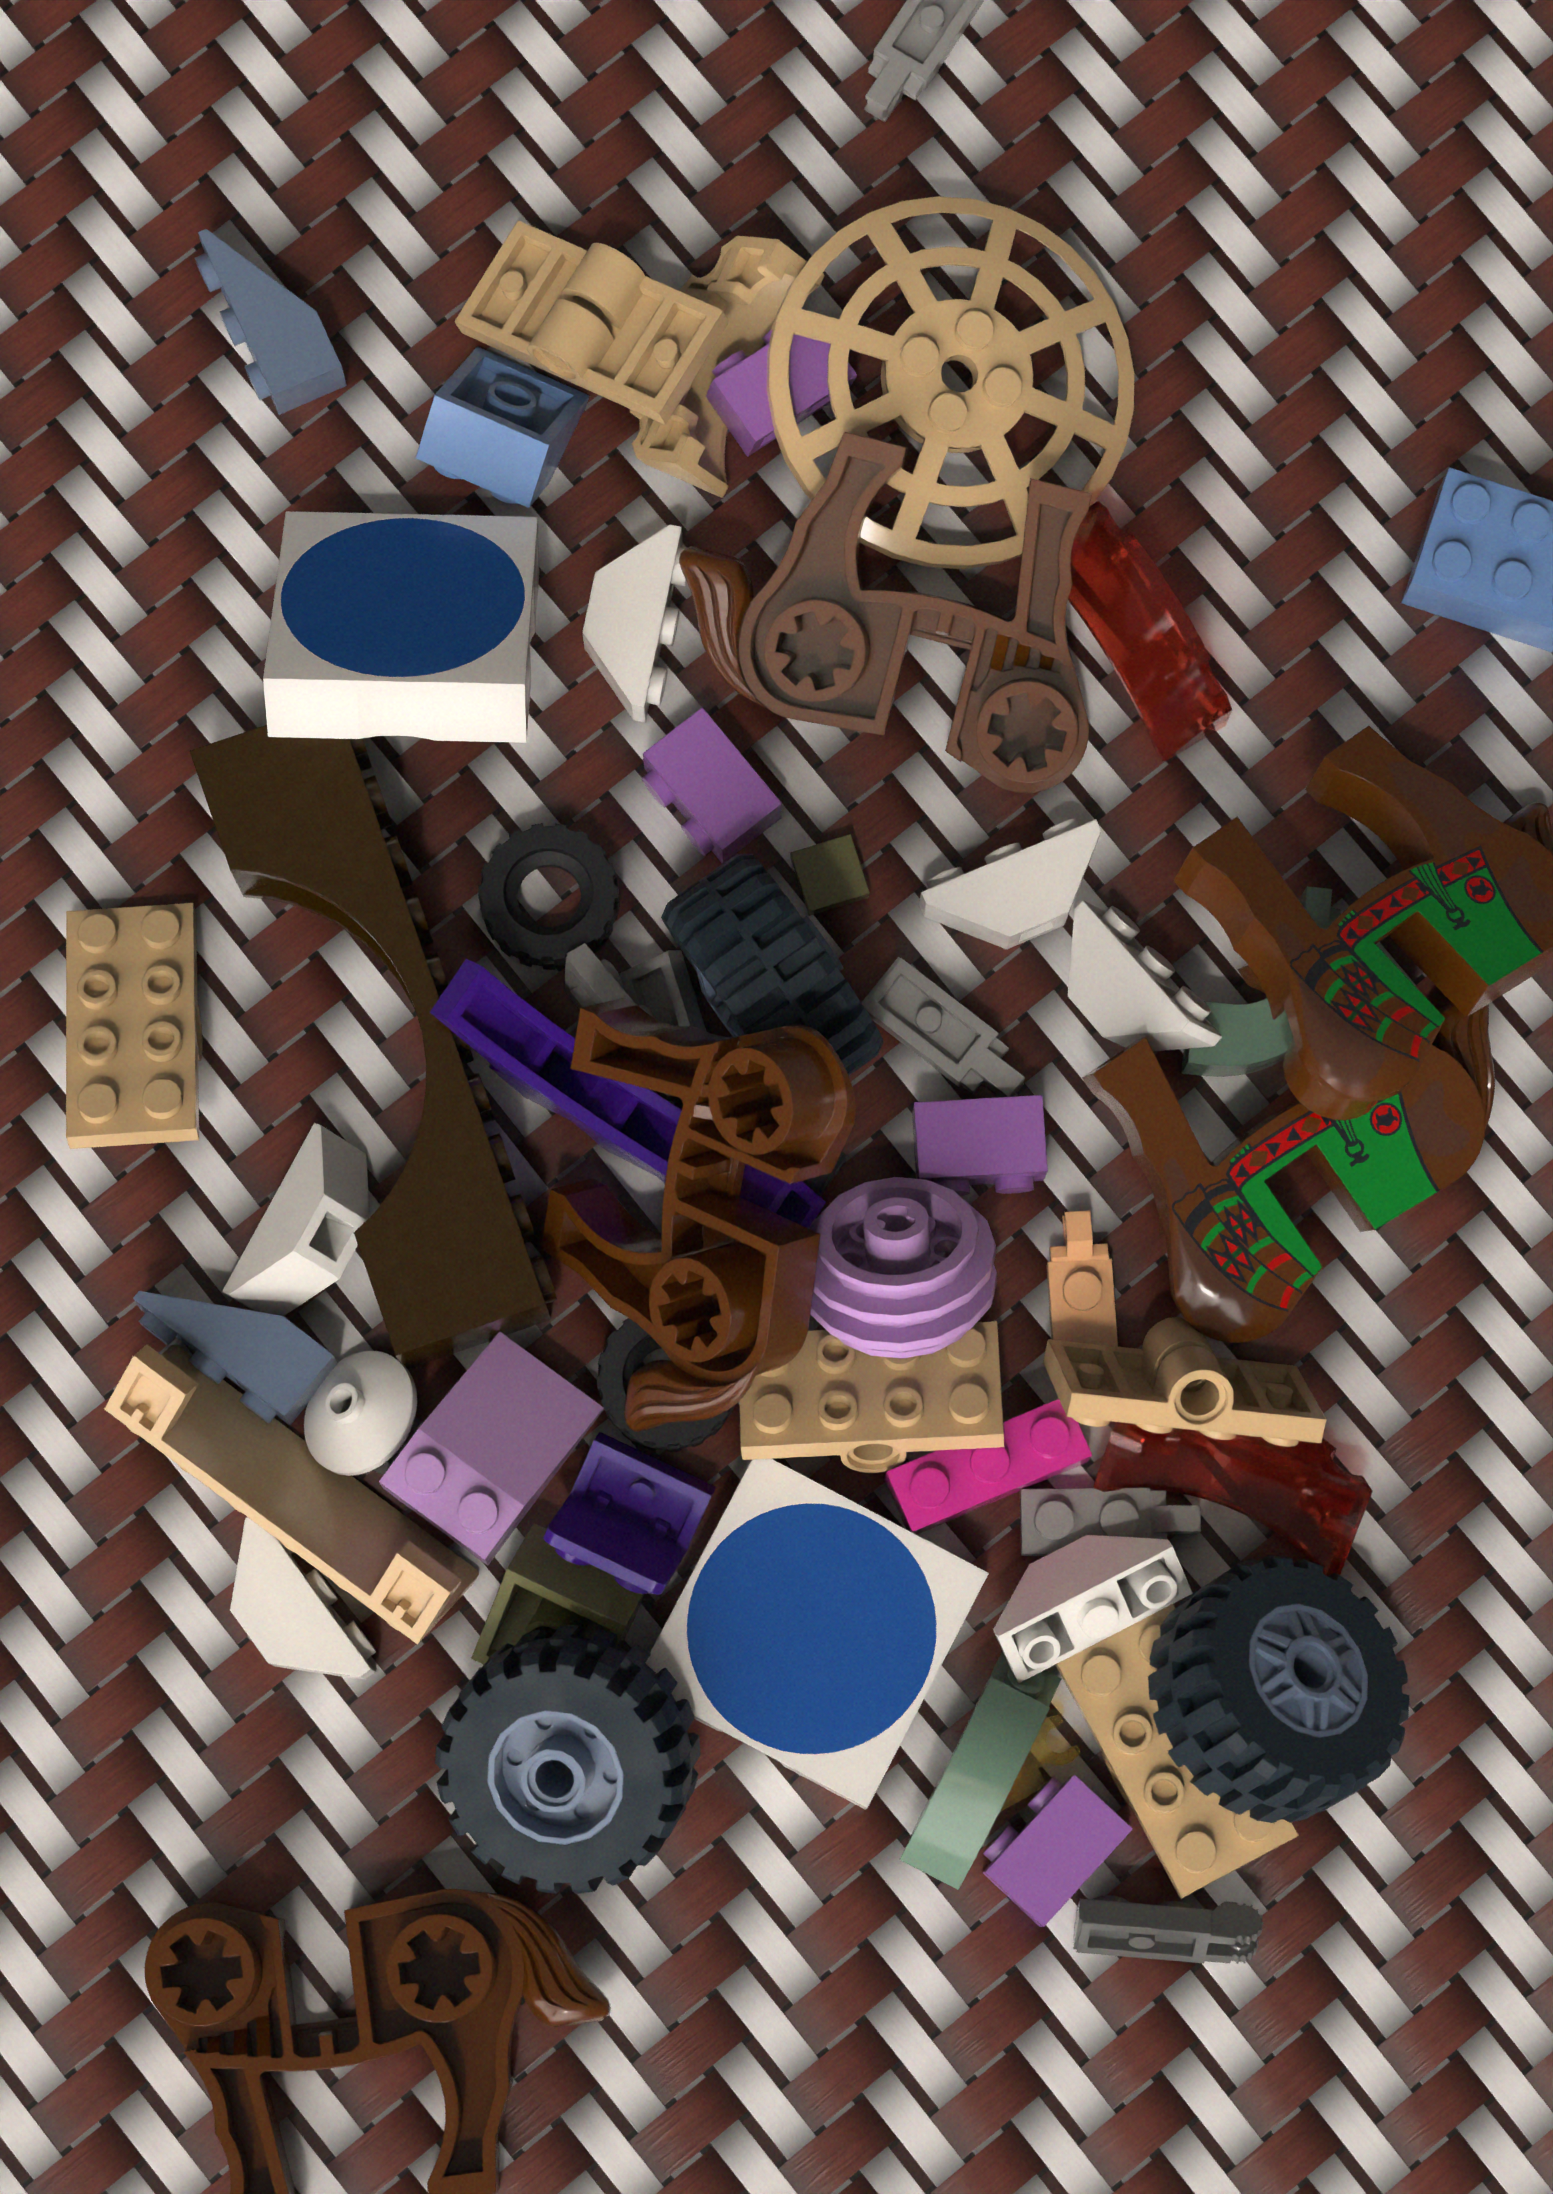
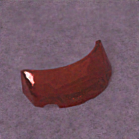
[1068,501,1232,763]
[1093,1422,1373,1576]

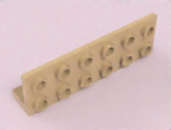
[104,1344,479,1644]

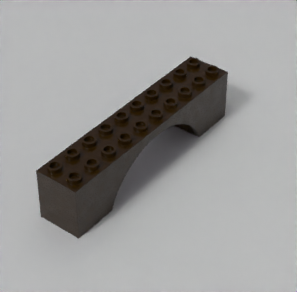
[190,725,557,1369]

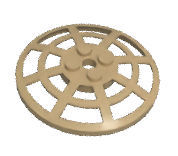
[767,196,1134,569]

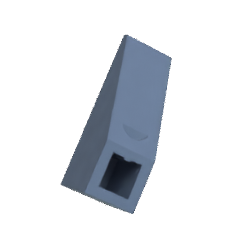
[195,229,347,415]
[133,1291,338,1426]

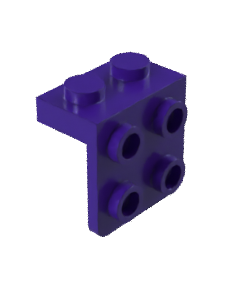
[543,1432,716,1595]

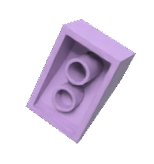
[379,1331,604,1566]

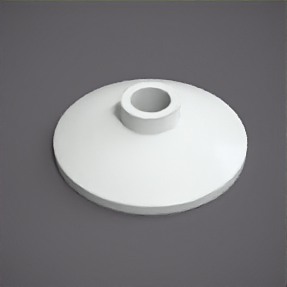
[304,1351,417,1476]

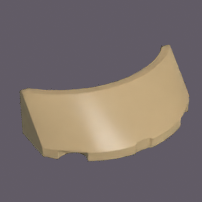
[630,236,825,498]

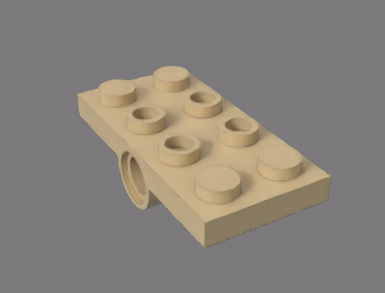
[454,220,729,425]
[66,903,203,1149]
[1043,1317,1327,1447]
[740,1321,1004,1473]
[1056,1604,1299,1899]

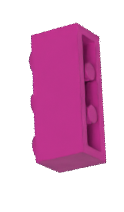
[884,1399,1092,1535]

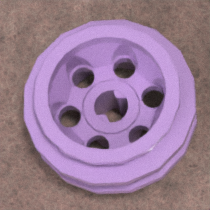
[809,1177,997,1359]

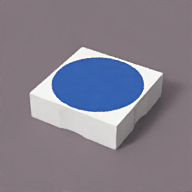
[263,511,539,743]
[645,1459,989,1810]

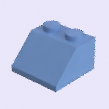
[416,347,589,508]

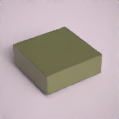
[790,834,870,916]

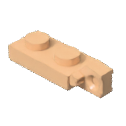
[1046,1210,1118,1392]

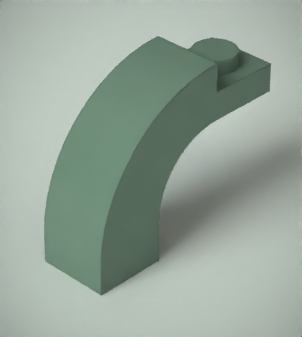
[1181,886,1341,1077]
[900,1651,1062,1890]

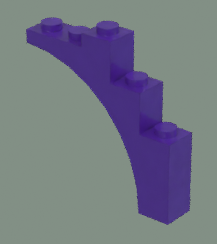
[430,959,826,1228]

